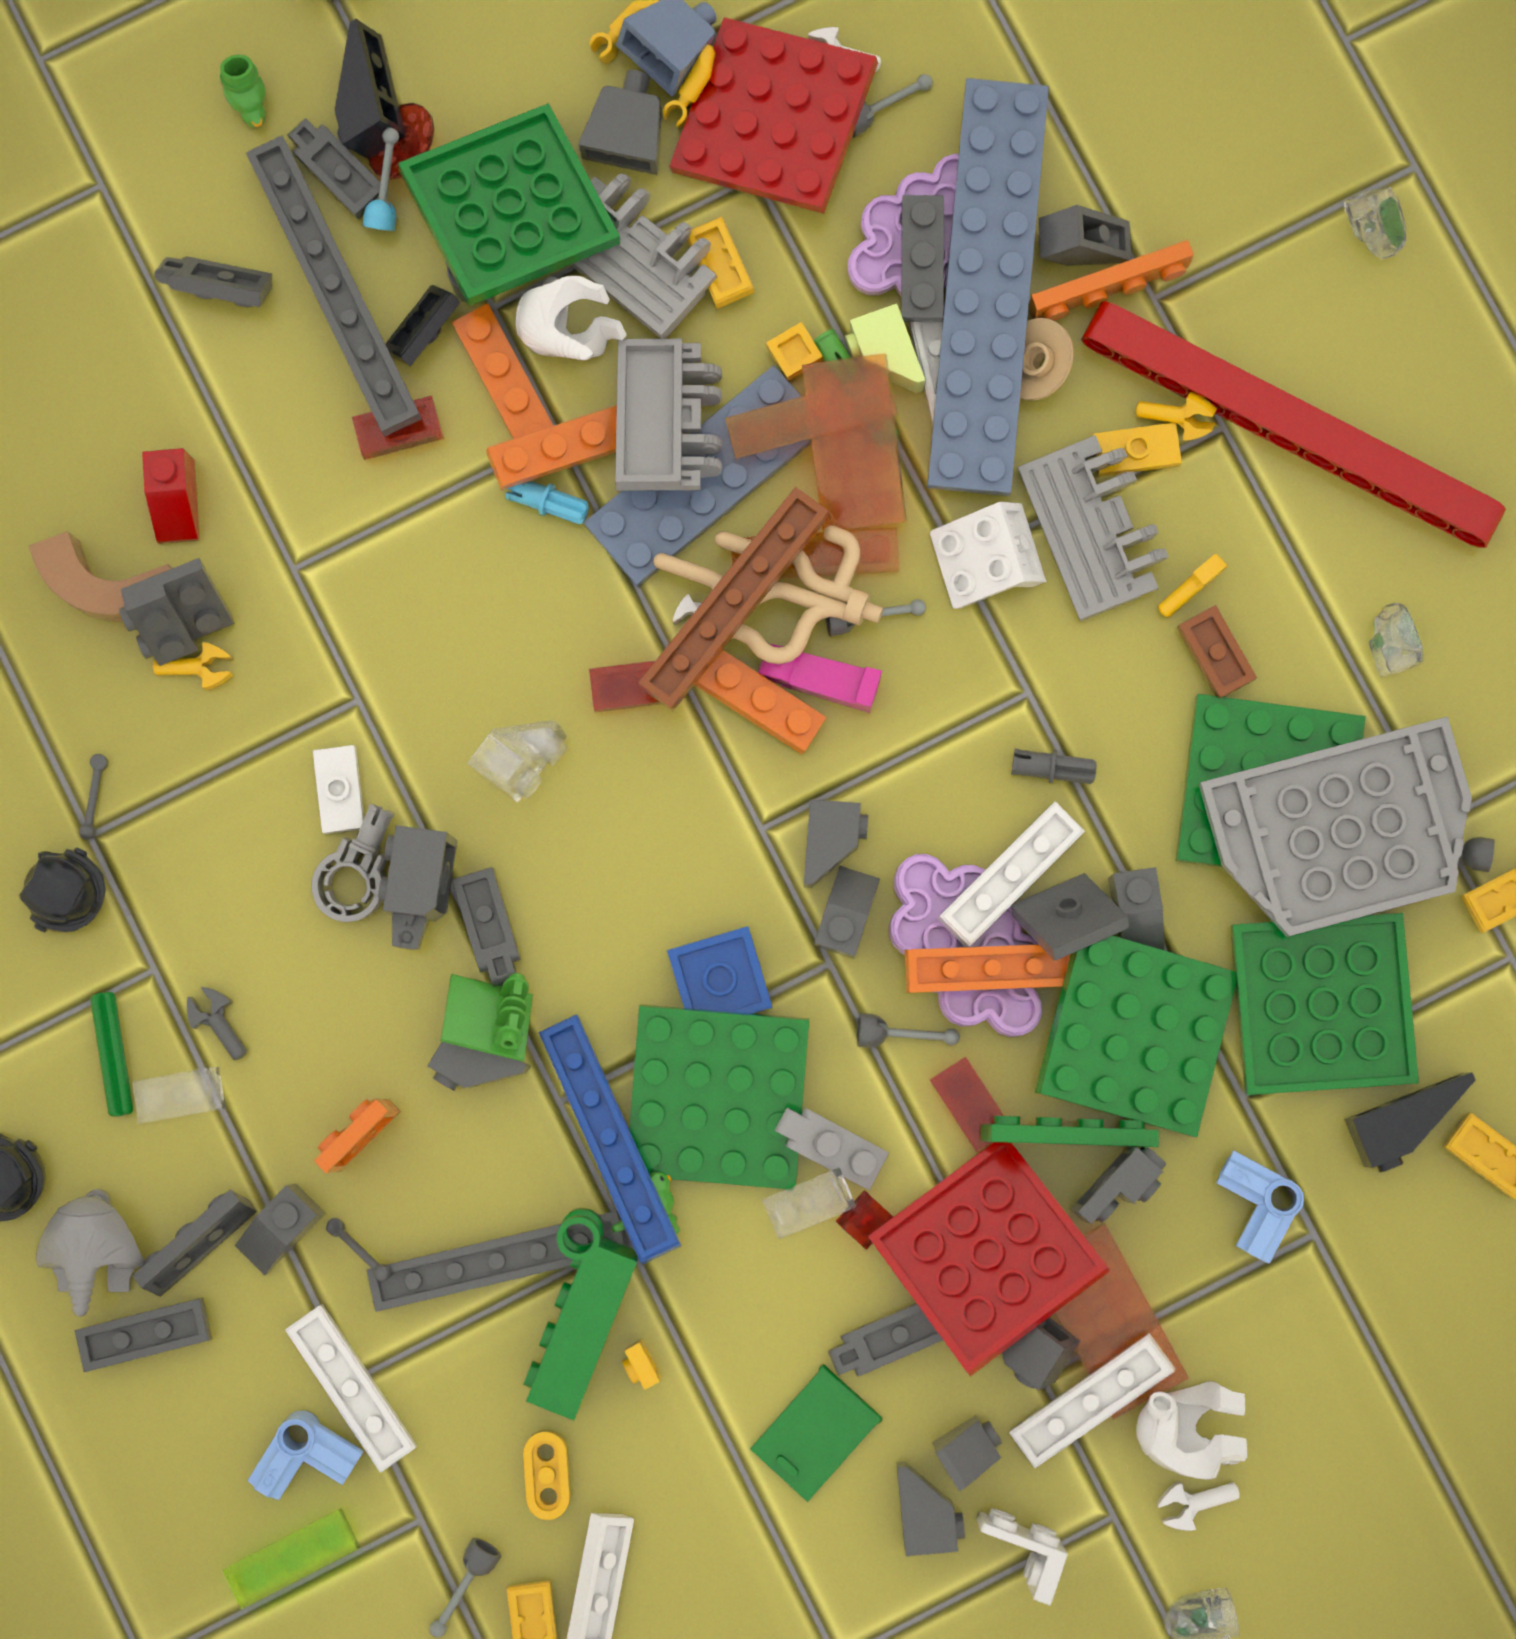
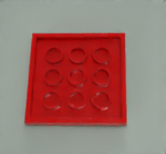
[669,17,878,214]
[868,1142,1110,1377]

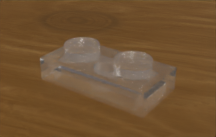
[132,1067,226,1124]
[762,1167,857,1239]

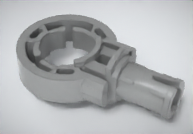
[311,803,394,922]

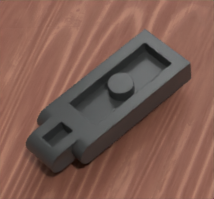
[287,118,380,220]
[154,257,272,307]
[452,867,521,986]
[828,1303,943,1377]

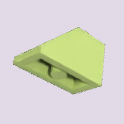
[845,304,925,393]

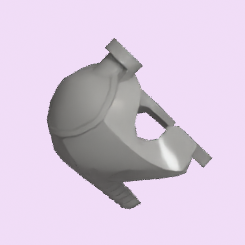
[36,1189,144,1317]

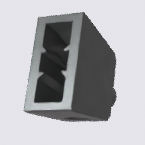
[579,70,662,175]

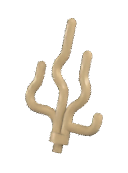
[653,525,883,664]

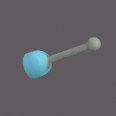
[362,128,399,231]

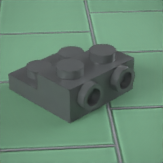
[119,558,234,666]
[1070,1146,1167,1224]

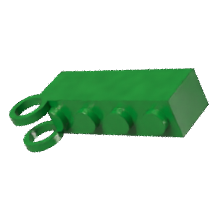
[523,1208,638,1421]

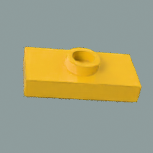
[687,216,755,309]
[1092,423,1182,477]
[1461,868,1516,933]
[1443,1112,1516,1199]
[507,1580,558,1639]

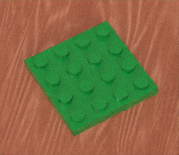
[398,103,620,306]
[1176,694,1366,867]
[1230,913,1419,1095]
[1035,935,1237,1137]
[629,1004,810,1190]

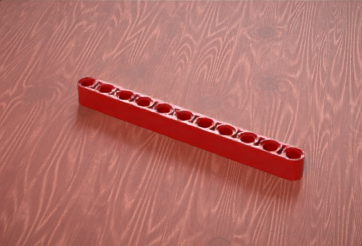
[1081,302,1506,548]

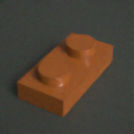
[1177,605,1257,699]

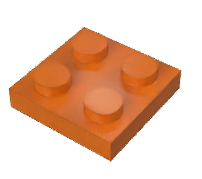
[314,1099,401,1173]

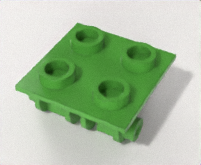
[440,973,533,1062]

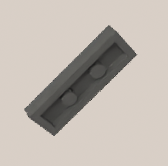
[901,195,944,322]
[132,1189,257,1297]
[74,1297,212,1372]

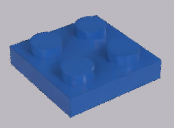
[667,926,773,1014]

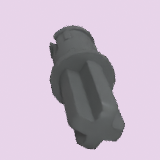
[1011,748,1097,784]

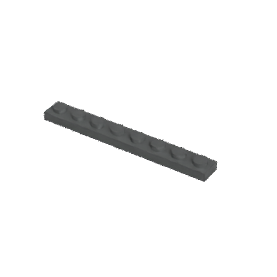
[246,135,422,437]

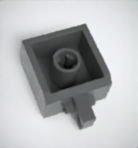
[378,825,458,950]

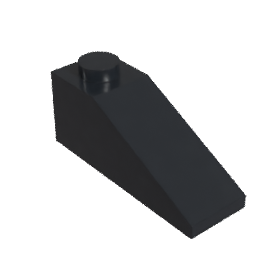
[334,19,406,159]
[1344,1072,1476,1172]

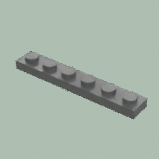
[367,1211,626,1312]

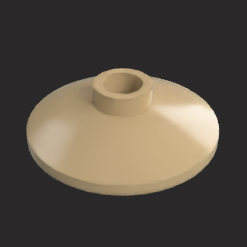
[1020,318,1073,401]

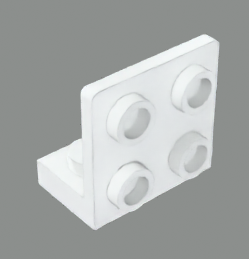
[930,502,1046,609]
[976,1508,1068,1605]

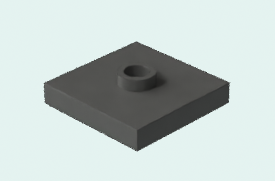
[1011,873,1129,961]

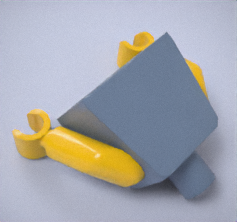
[590,0,717,129]

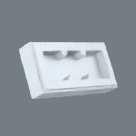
[313,745,365,834]

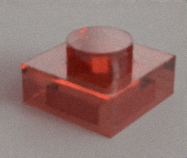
[836,1190,893,1250]

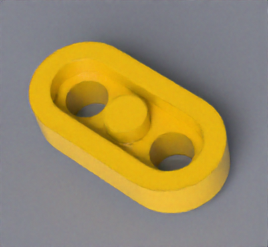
[523,1430,571,1520]

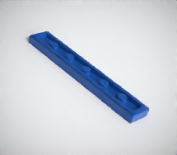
[538,1014,682,1265]

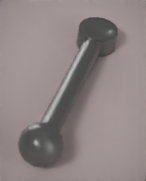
[79,754,108,840]
[326,1218,390,1281]

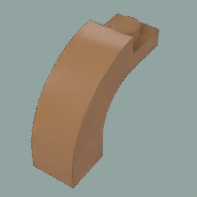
[29,531,172,622]

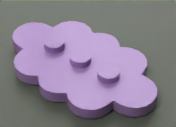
[847,153,958,296]
[888,854,1042,1037]

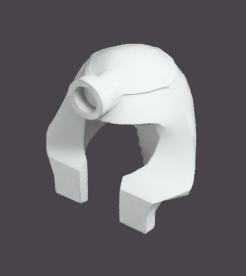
[515,276,627,360]
[1136,1381,1247,1479]

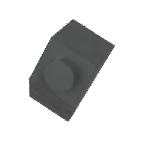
[1038,205,1132,266]
[804,799,868,888]
[814,866,880,959]
[1108,867,1164,950]
[427,1042,531,1091]
[235,1184,326,1275]
[1002,1317,1081,1390]
[932,1415,1002,1491]
[896,1461,965,1556]

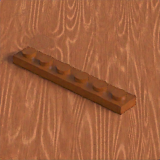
[638,487,830,712]

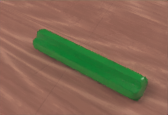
[90,992,133,1117]

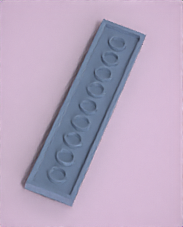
[927,78,1049,496]

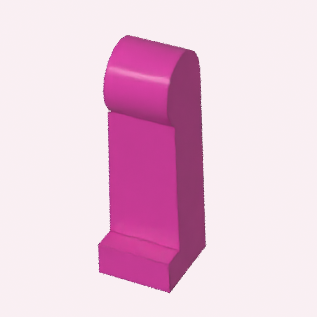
[758,644,882,713]

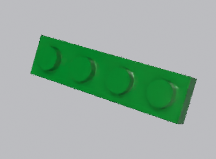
[980,1116,1159,1147]

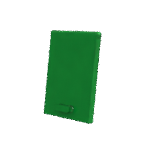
[750,1364,883,1502]

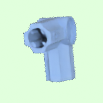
[1216,1150,1304,1264]
[247,1410,364,1500]

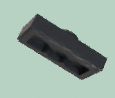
[385,285,461,366]

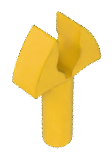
[1136,392,1217,440]
[1158,554,1228,618]
[153,642,234,690]

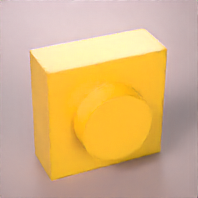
[766,322,823,381]
[622,1339,662,1390]

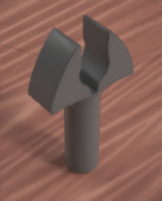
[187,987,247,1060]

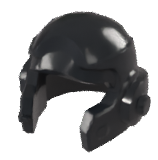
[19,847,106,933]
[0,1133,46,1222]

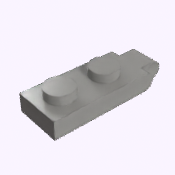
[775,1107,889,1190]

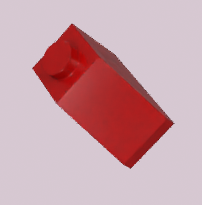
[142,448,200,544]

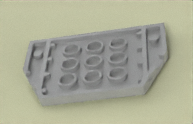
[1198,716,1472,937]

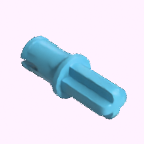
[505,481,589,524]

